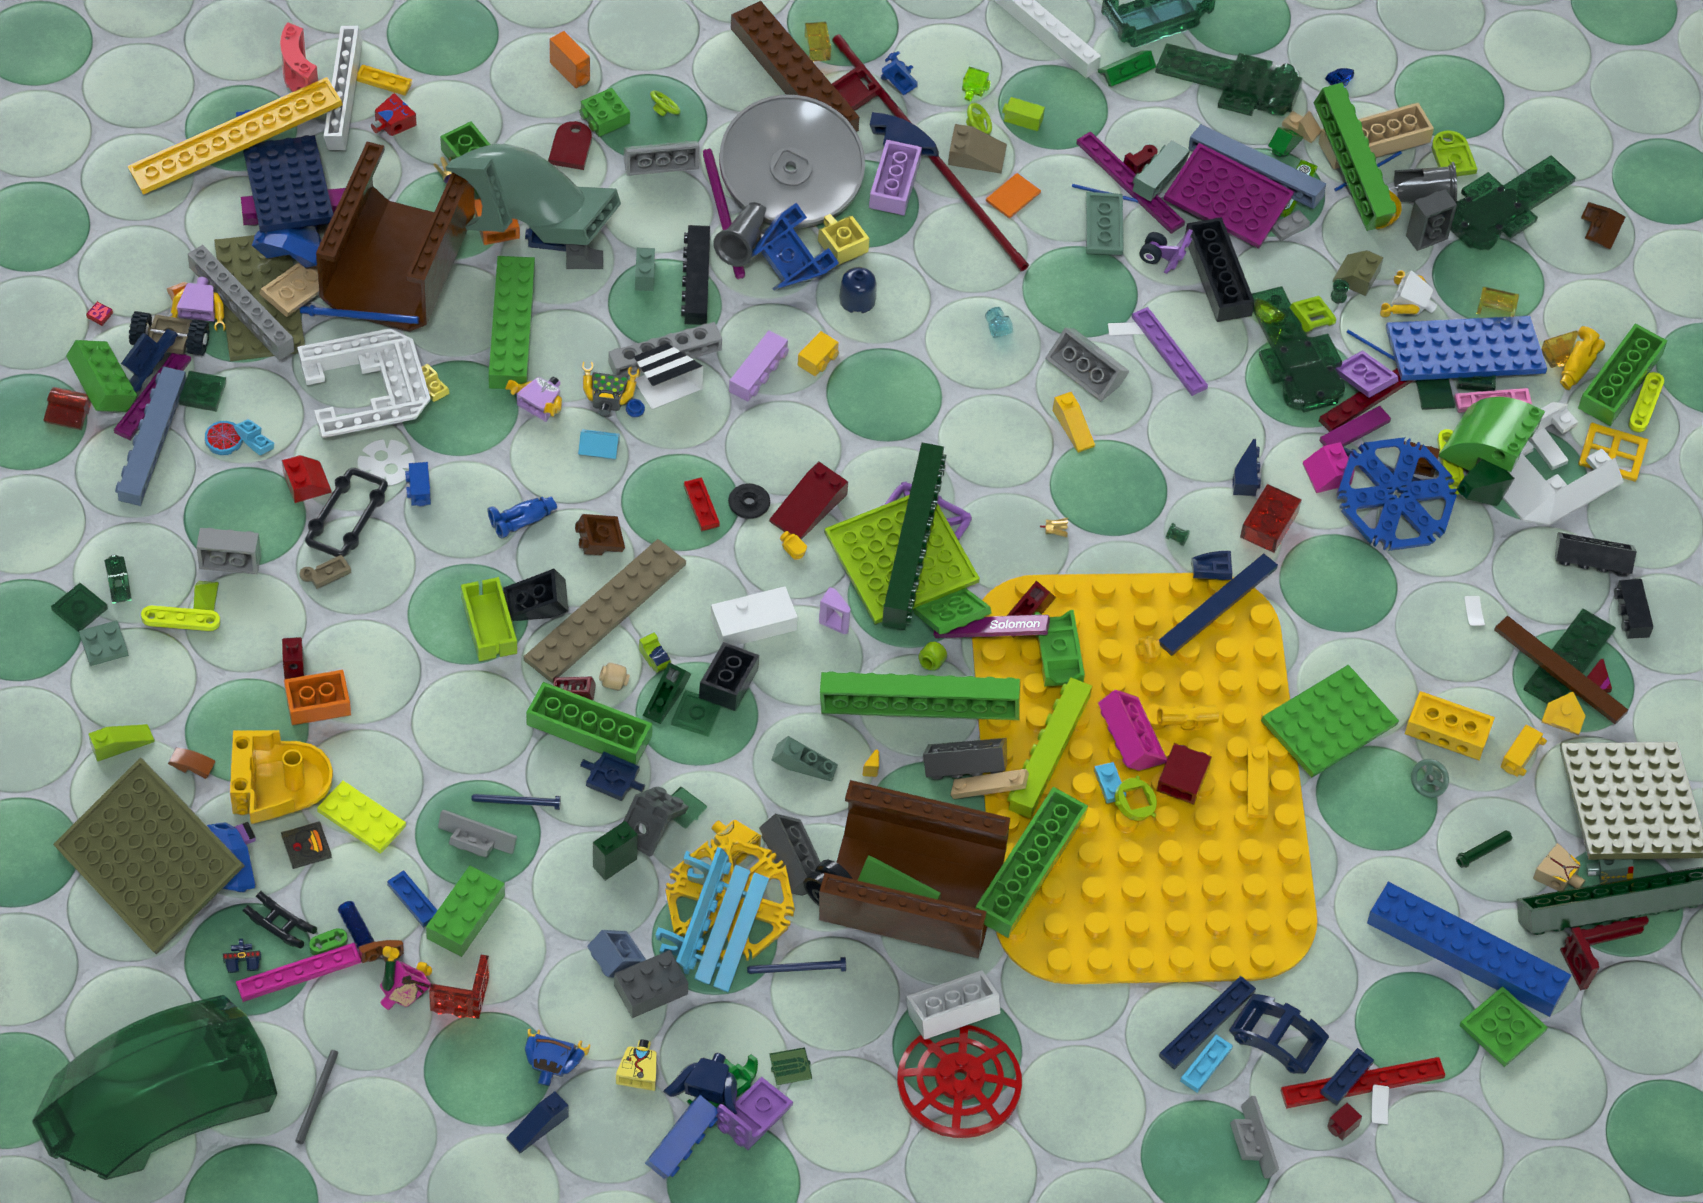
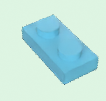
[1094,762,1126,803]

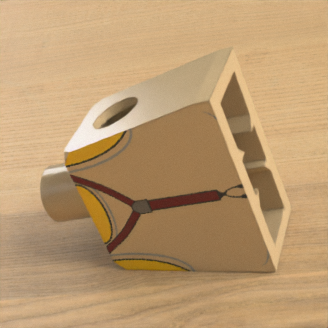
[1533,843,1586,891]

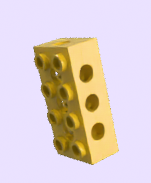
[1405,691,1495,761]

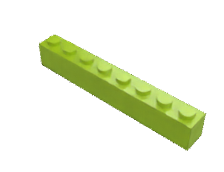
[1007,677,1092,819]

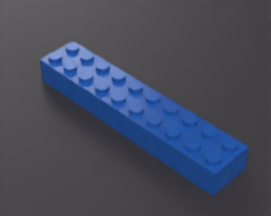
[1367,881,1571,1017]

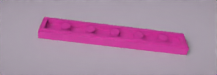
[236,943,361,1002]

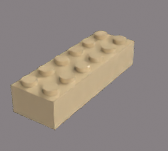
[1319,103,1434,169]

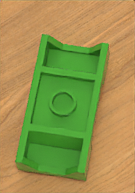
[1035,610,1085,687]

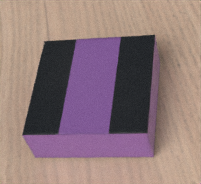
[235,822,256,845]

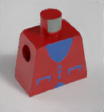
[371,93,417,136]

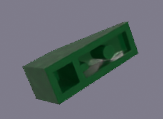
[643,662,691,724]

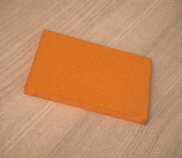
[986,173,1041,219]

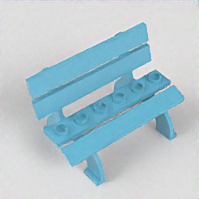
[655,847,769,992]

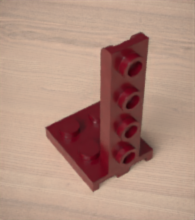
[1560,916,1649,991]

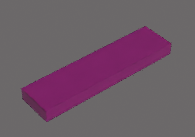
[1319,406,1391,447]

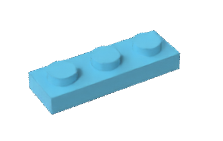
[1180,1035,1233,1093]

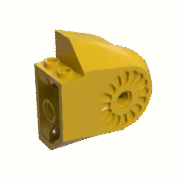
[230,730,333,824]

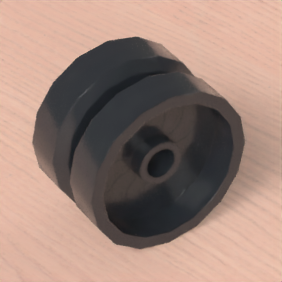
[803,859,853,906]

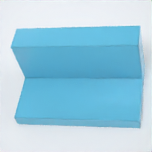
[578,429,620,459]

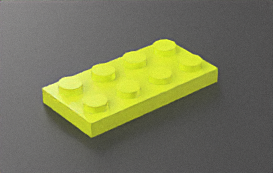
[317,780,406,854]

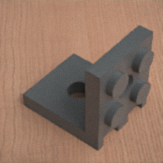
[623,787,689,857]

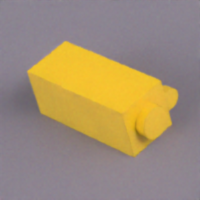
[1500,724,1547,777]

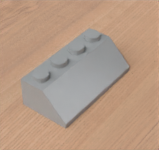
[624,141,699,176]
[1045,328,1129,401]

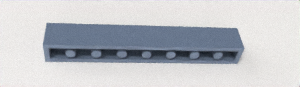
[1188,124,1326,209]
[115,366,186,506]

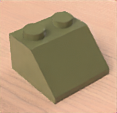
[1332,250,1384,296]

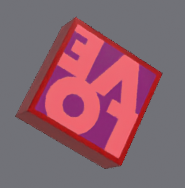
[86,301,113,326]

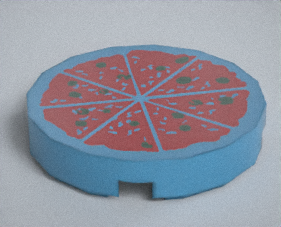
[205,421,243,455]

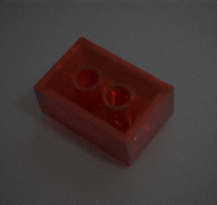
[1240,484,1302,553]

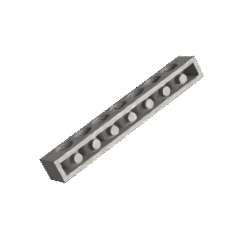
[188,245,294,361]

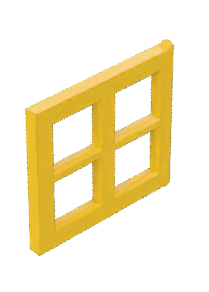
[1578,422,1648,482]

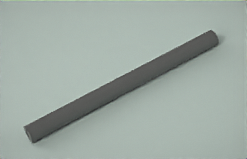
[295,1050,338,1144]

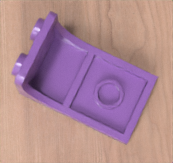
[717,1076,793,1150]

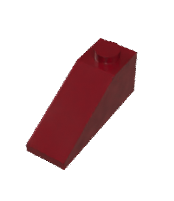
[1007,581,1056,638]

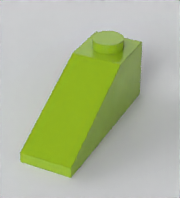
[88,724,155,762]

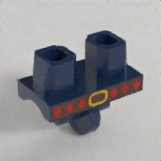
[223,938,262,973]

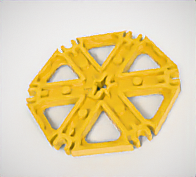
[665,837,795,961]

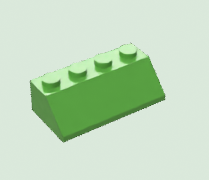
[858,855,941,900]

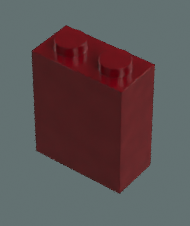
[1156,743,1212,804]

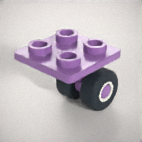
[1139,229,1192,274]

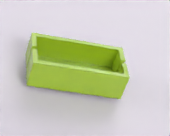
[461,577,517,661]

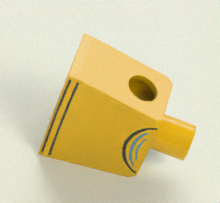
[711,820,761,867]

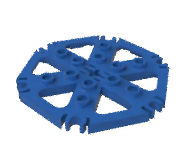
[1337,437,1457,551]

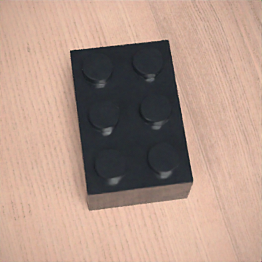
[698,642,760,711]

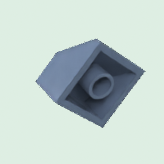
[587,930,646,978]

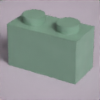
[635,247,655,291]

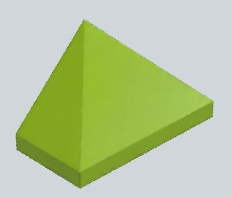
[193,581,219,611]

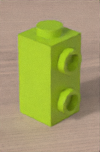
[1002,97,1045,131]

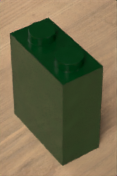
[593,821,638,881]

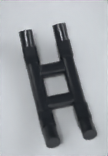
[242,891,317,949]

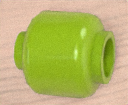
[918,641,947,671]

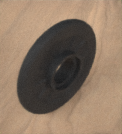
[728,483,770,519]

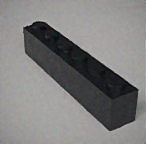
[681,225,710,325]

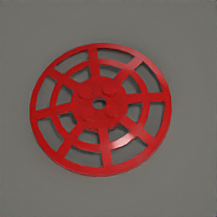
[897,1025,1022,1138]

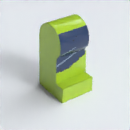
[639,632,671,673]

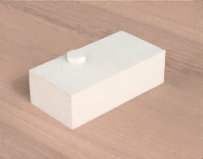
[710,586,798,646]
[906,970,1000,1040]

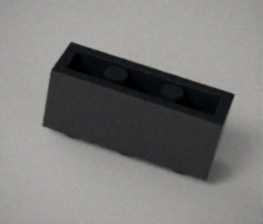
[1614,579,1654,639]

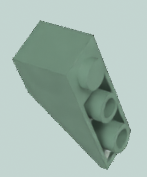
[771,736,838,781]

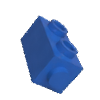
[405,462,431,506]

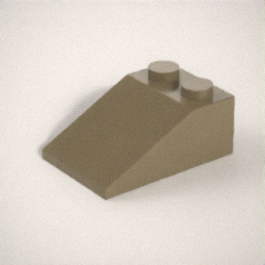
[948,124,1007,174]

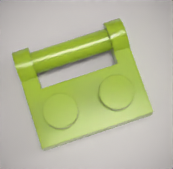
[1290,296,1336,332]

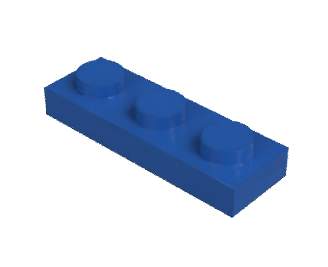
[387,870,437,928]

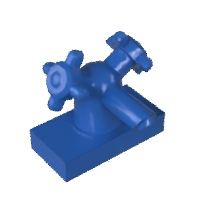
[880,51,918,95]

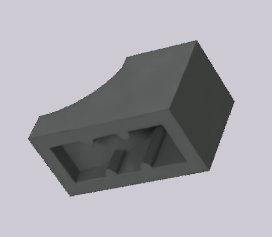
[566,244,603,269]

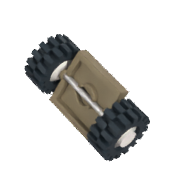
[129,311,209,356]

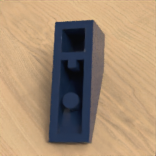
[506,1091,569,1154]

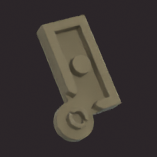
[299,555,351,589]

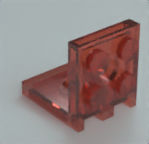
[429,954,490,1019]

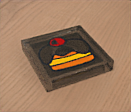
[281,821,332,869]

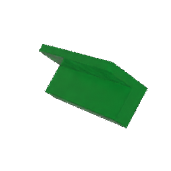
[1097,50,1156,86]

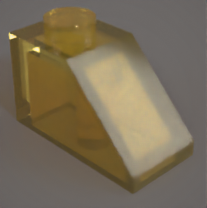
[1541,330,1578,368]

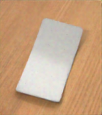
[1465,596,1485,626]
[1372,1085,1389,1124]

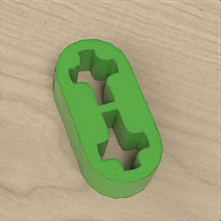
[309,928,348,956]

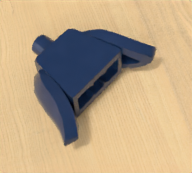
[663,1053,737,1114]

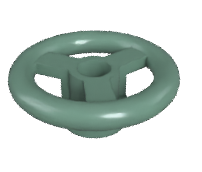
[1411,759,1449,798]

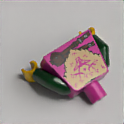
[380,946,432,1010]

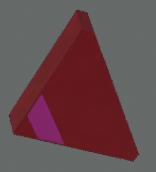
[1576,659,1612,696]

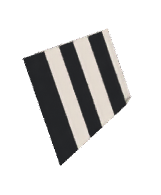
[633,343,703,409]

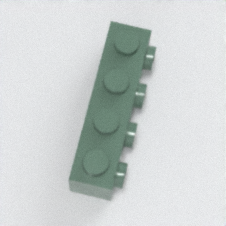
[1132,140,1190,201]

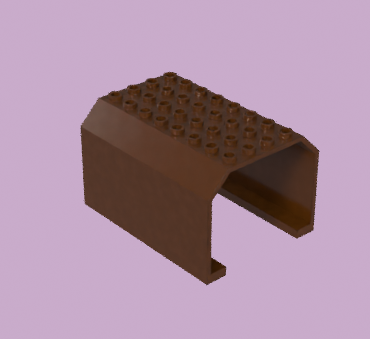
[316,141,475,332]
[819,780,1010,958]

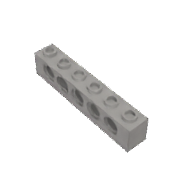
[608,322,722,376]

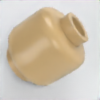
[599,662,630,691]

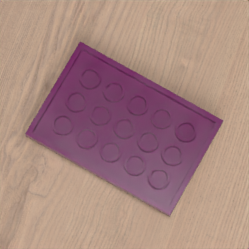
[1164,143,1294,249]

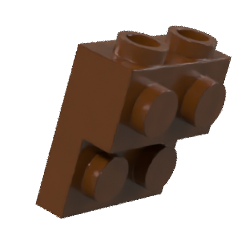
[575,514,625,555]

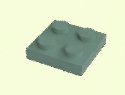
[79,620,129,666]

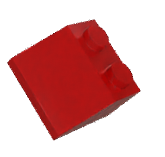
[282,455,332,503]

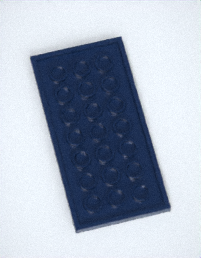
[243,135,333,233]

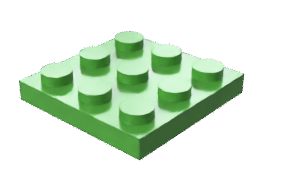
[913,588,992,634]
[1459,986,1548,1067]

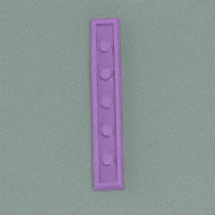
[1132,307,1208,396]

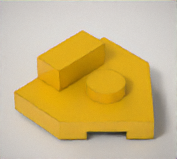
[1541,692,1585,735]

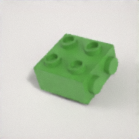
[579,88,630,137]

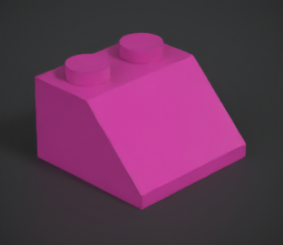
[1302,442,1355,493]

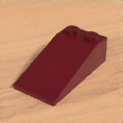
[769,461,848,540]

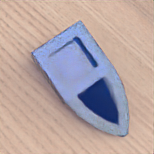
[1325,68,1354,87]

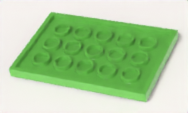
[1261,664,1399,778]

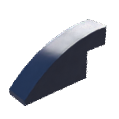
[869,112,939,156]

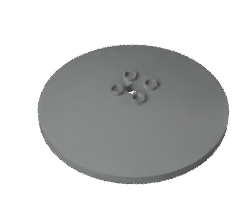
[719,95,865,228]

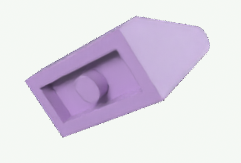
[819,587,851,634]

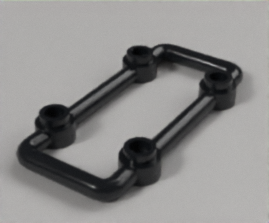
[305,468,388,557]

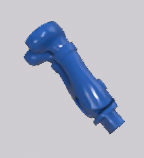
[487,496,557,539]

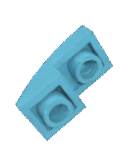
[234,419,274,455]

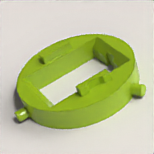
[1115,776,1157,821]

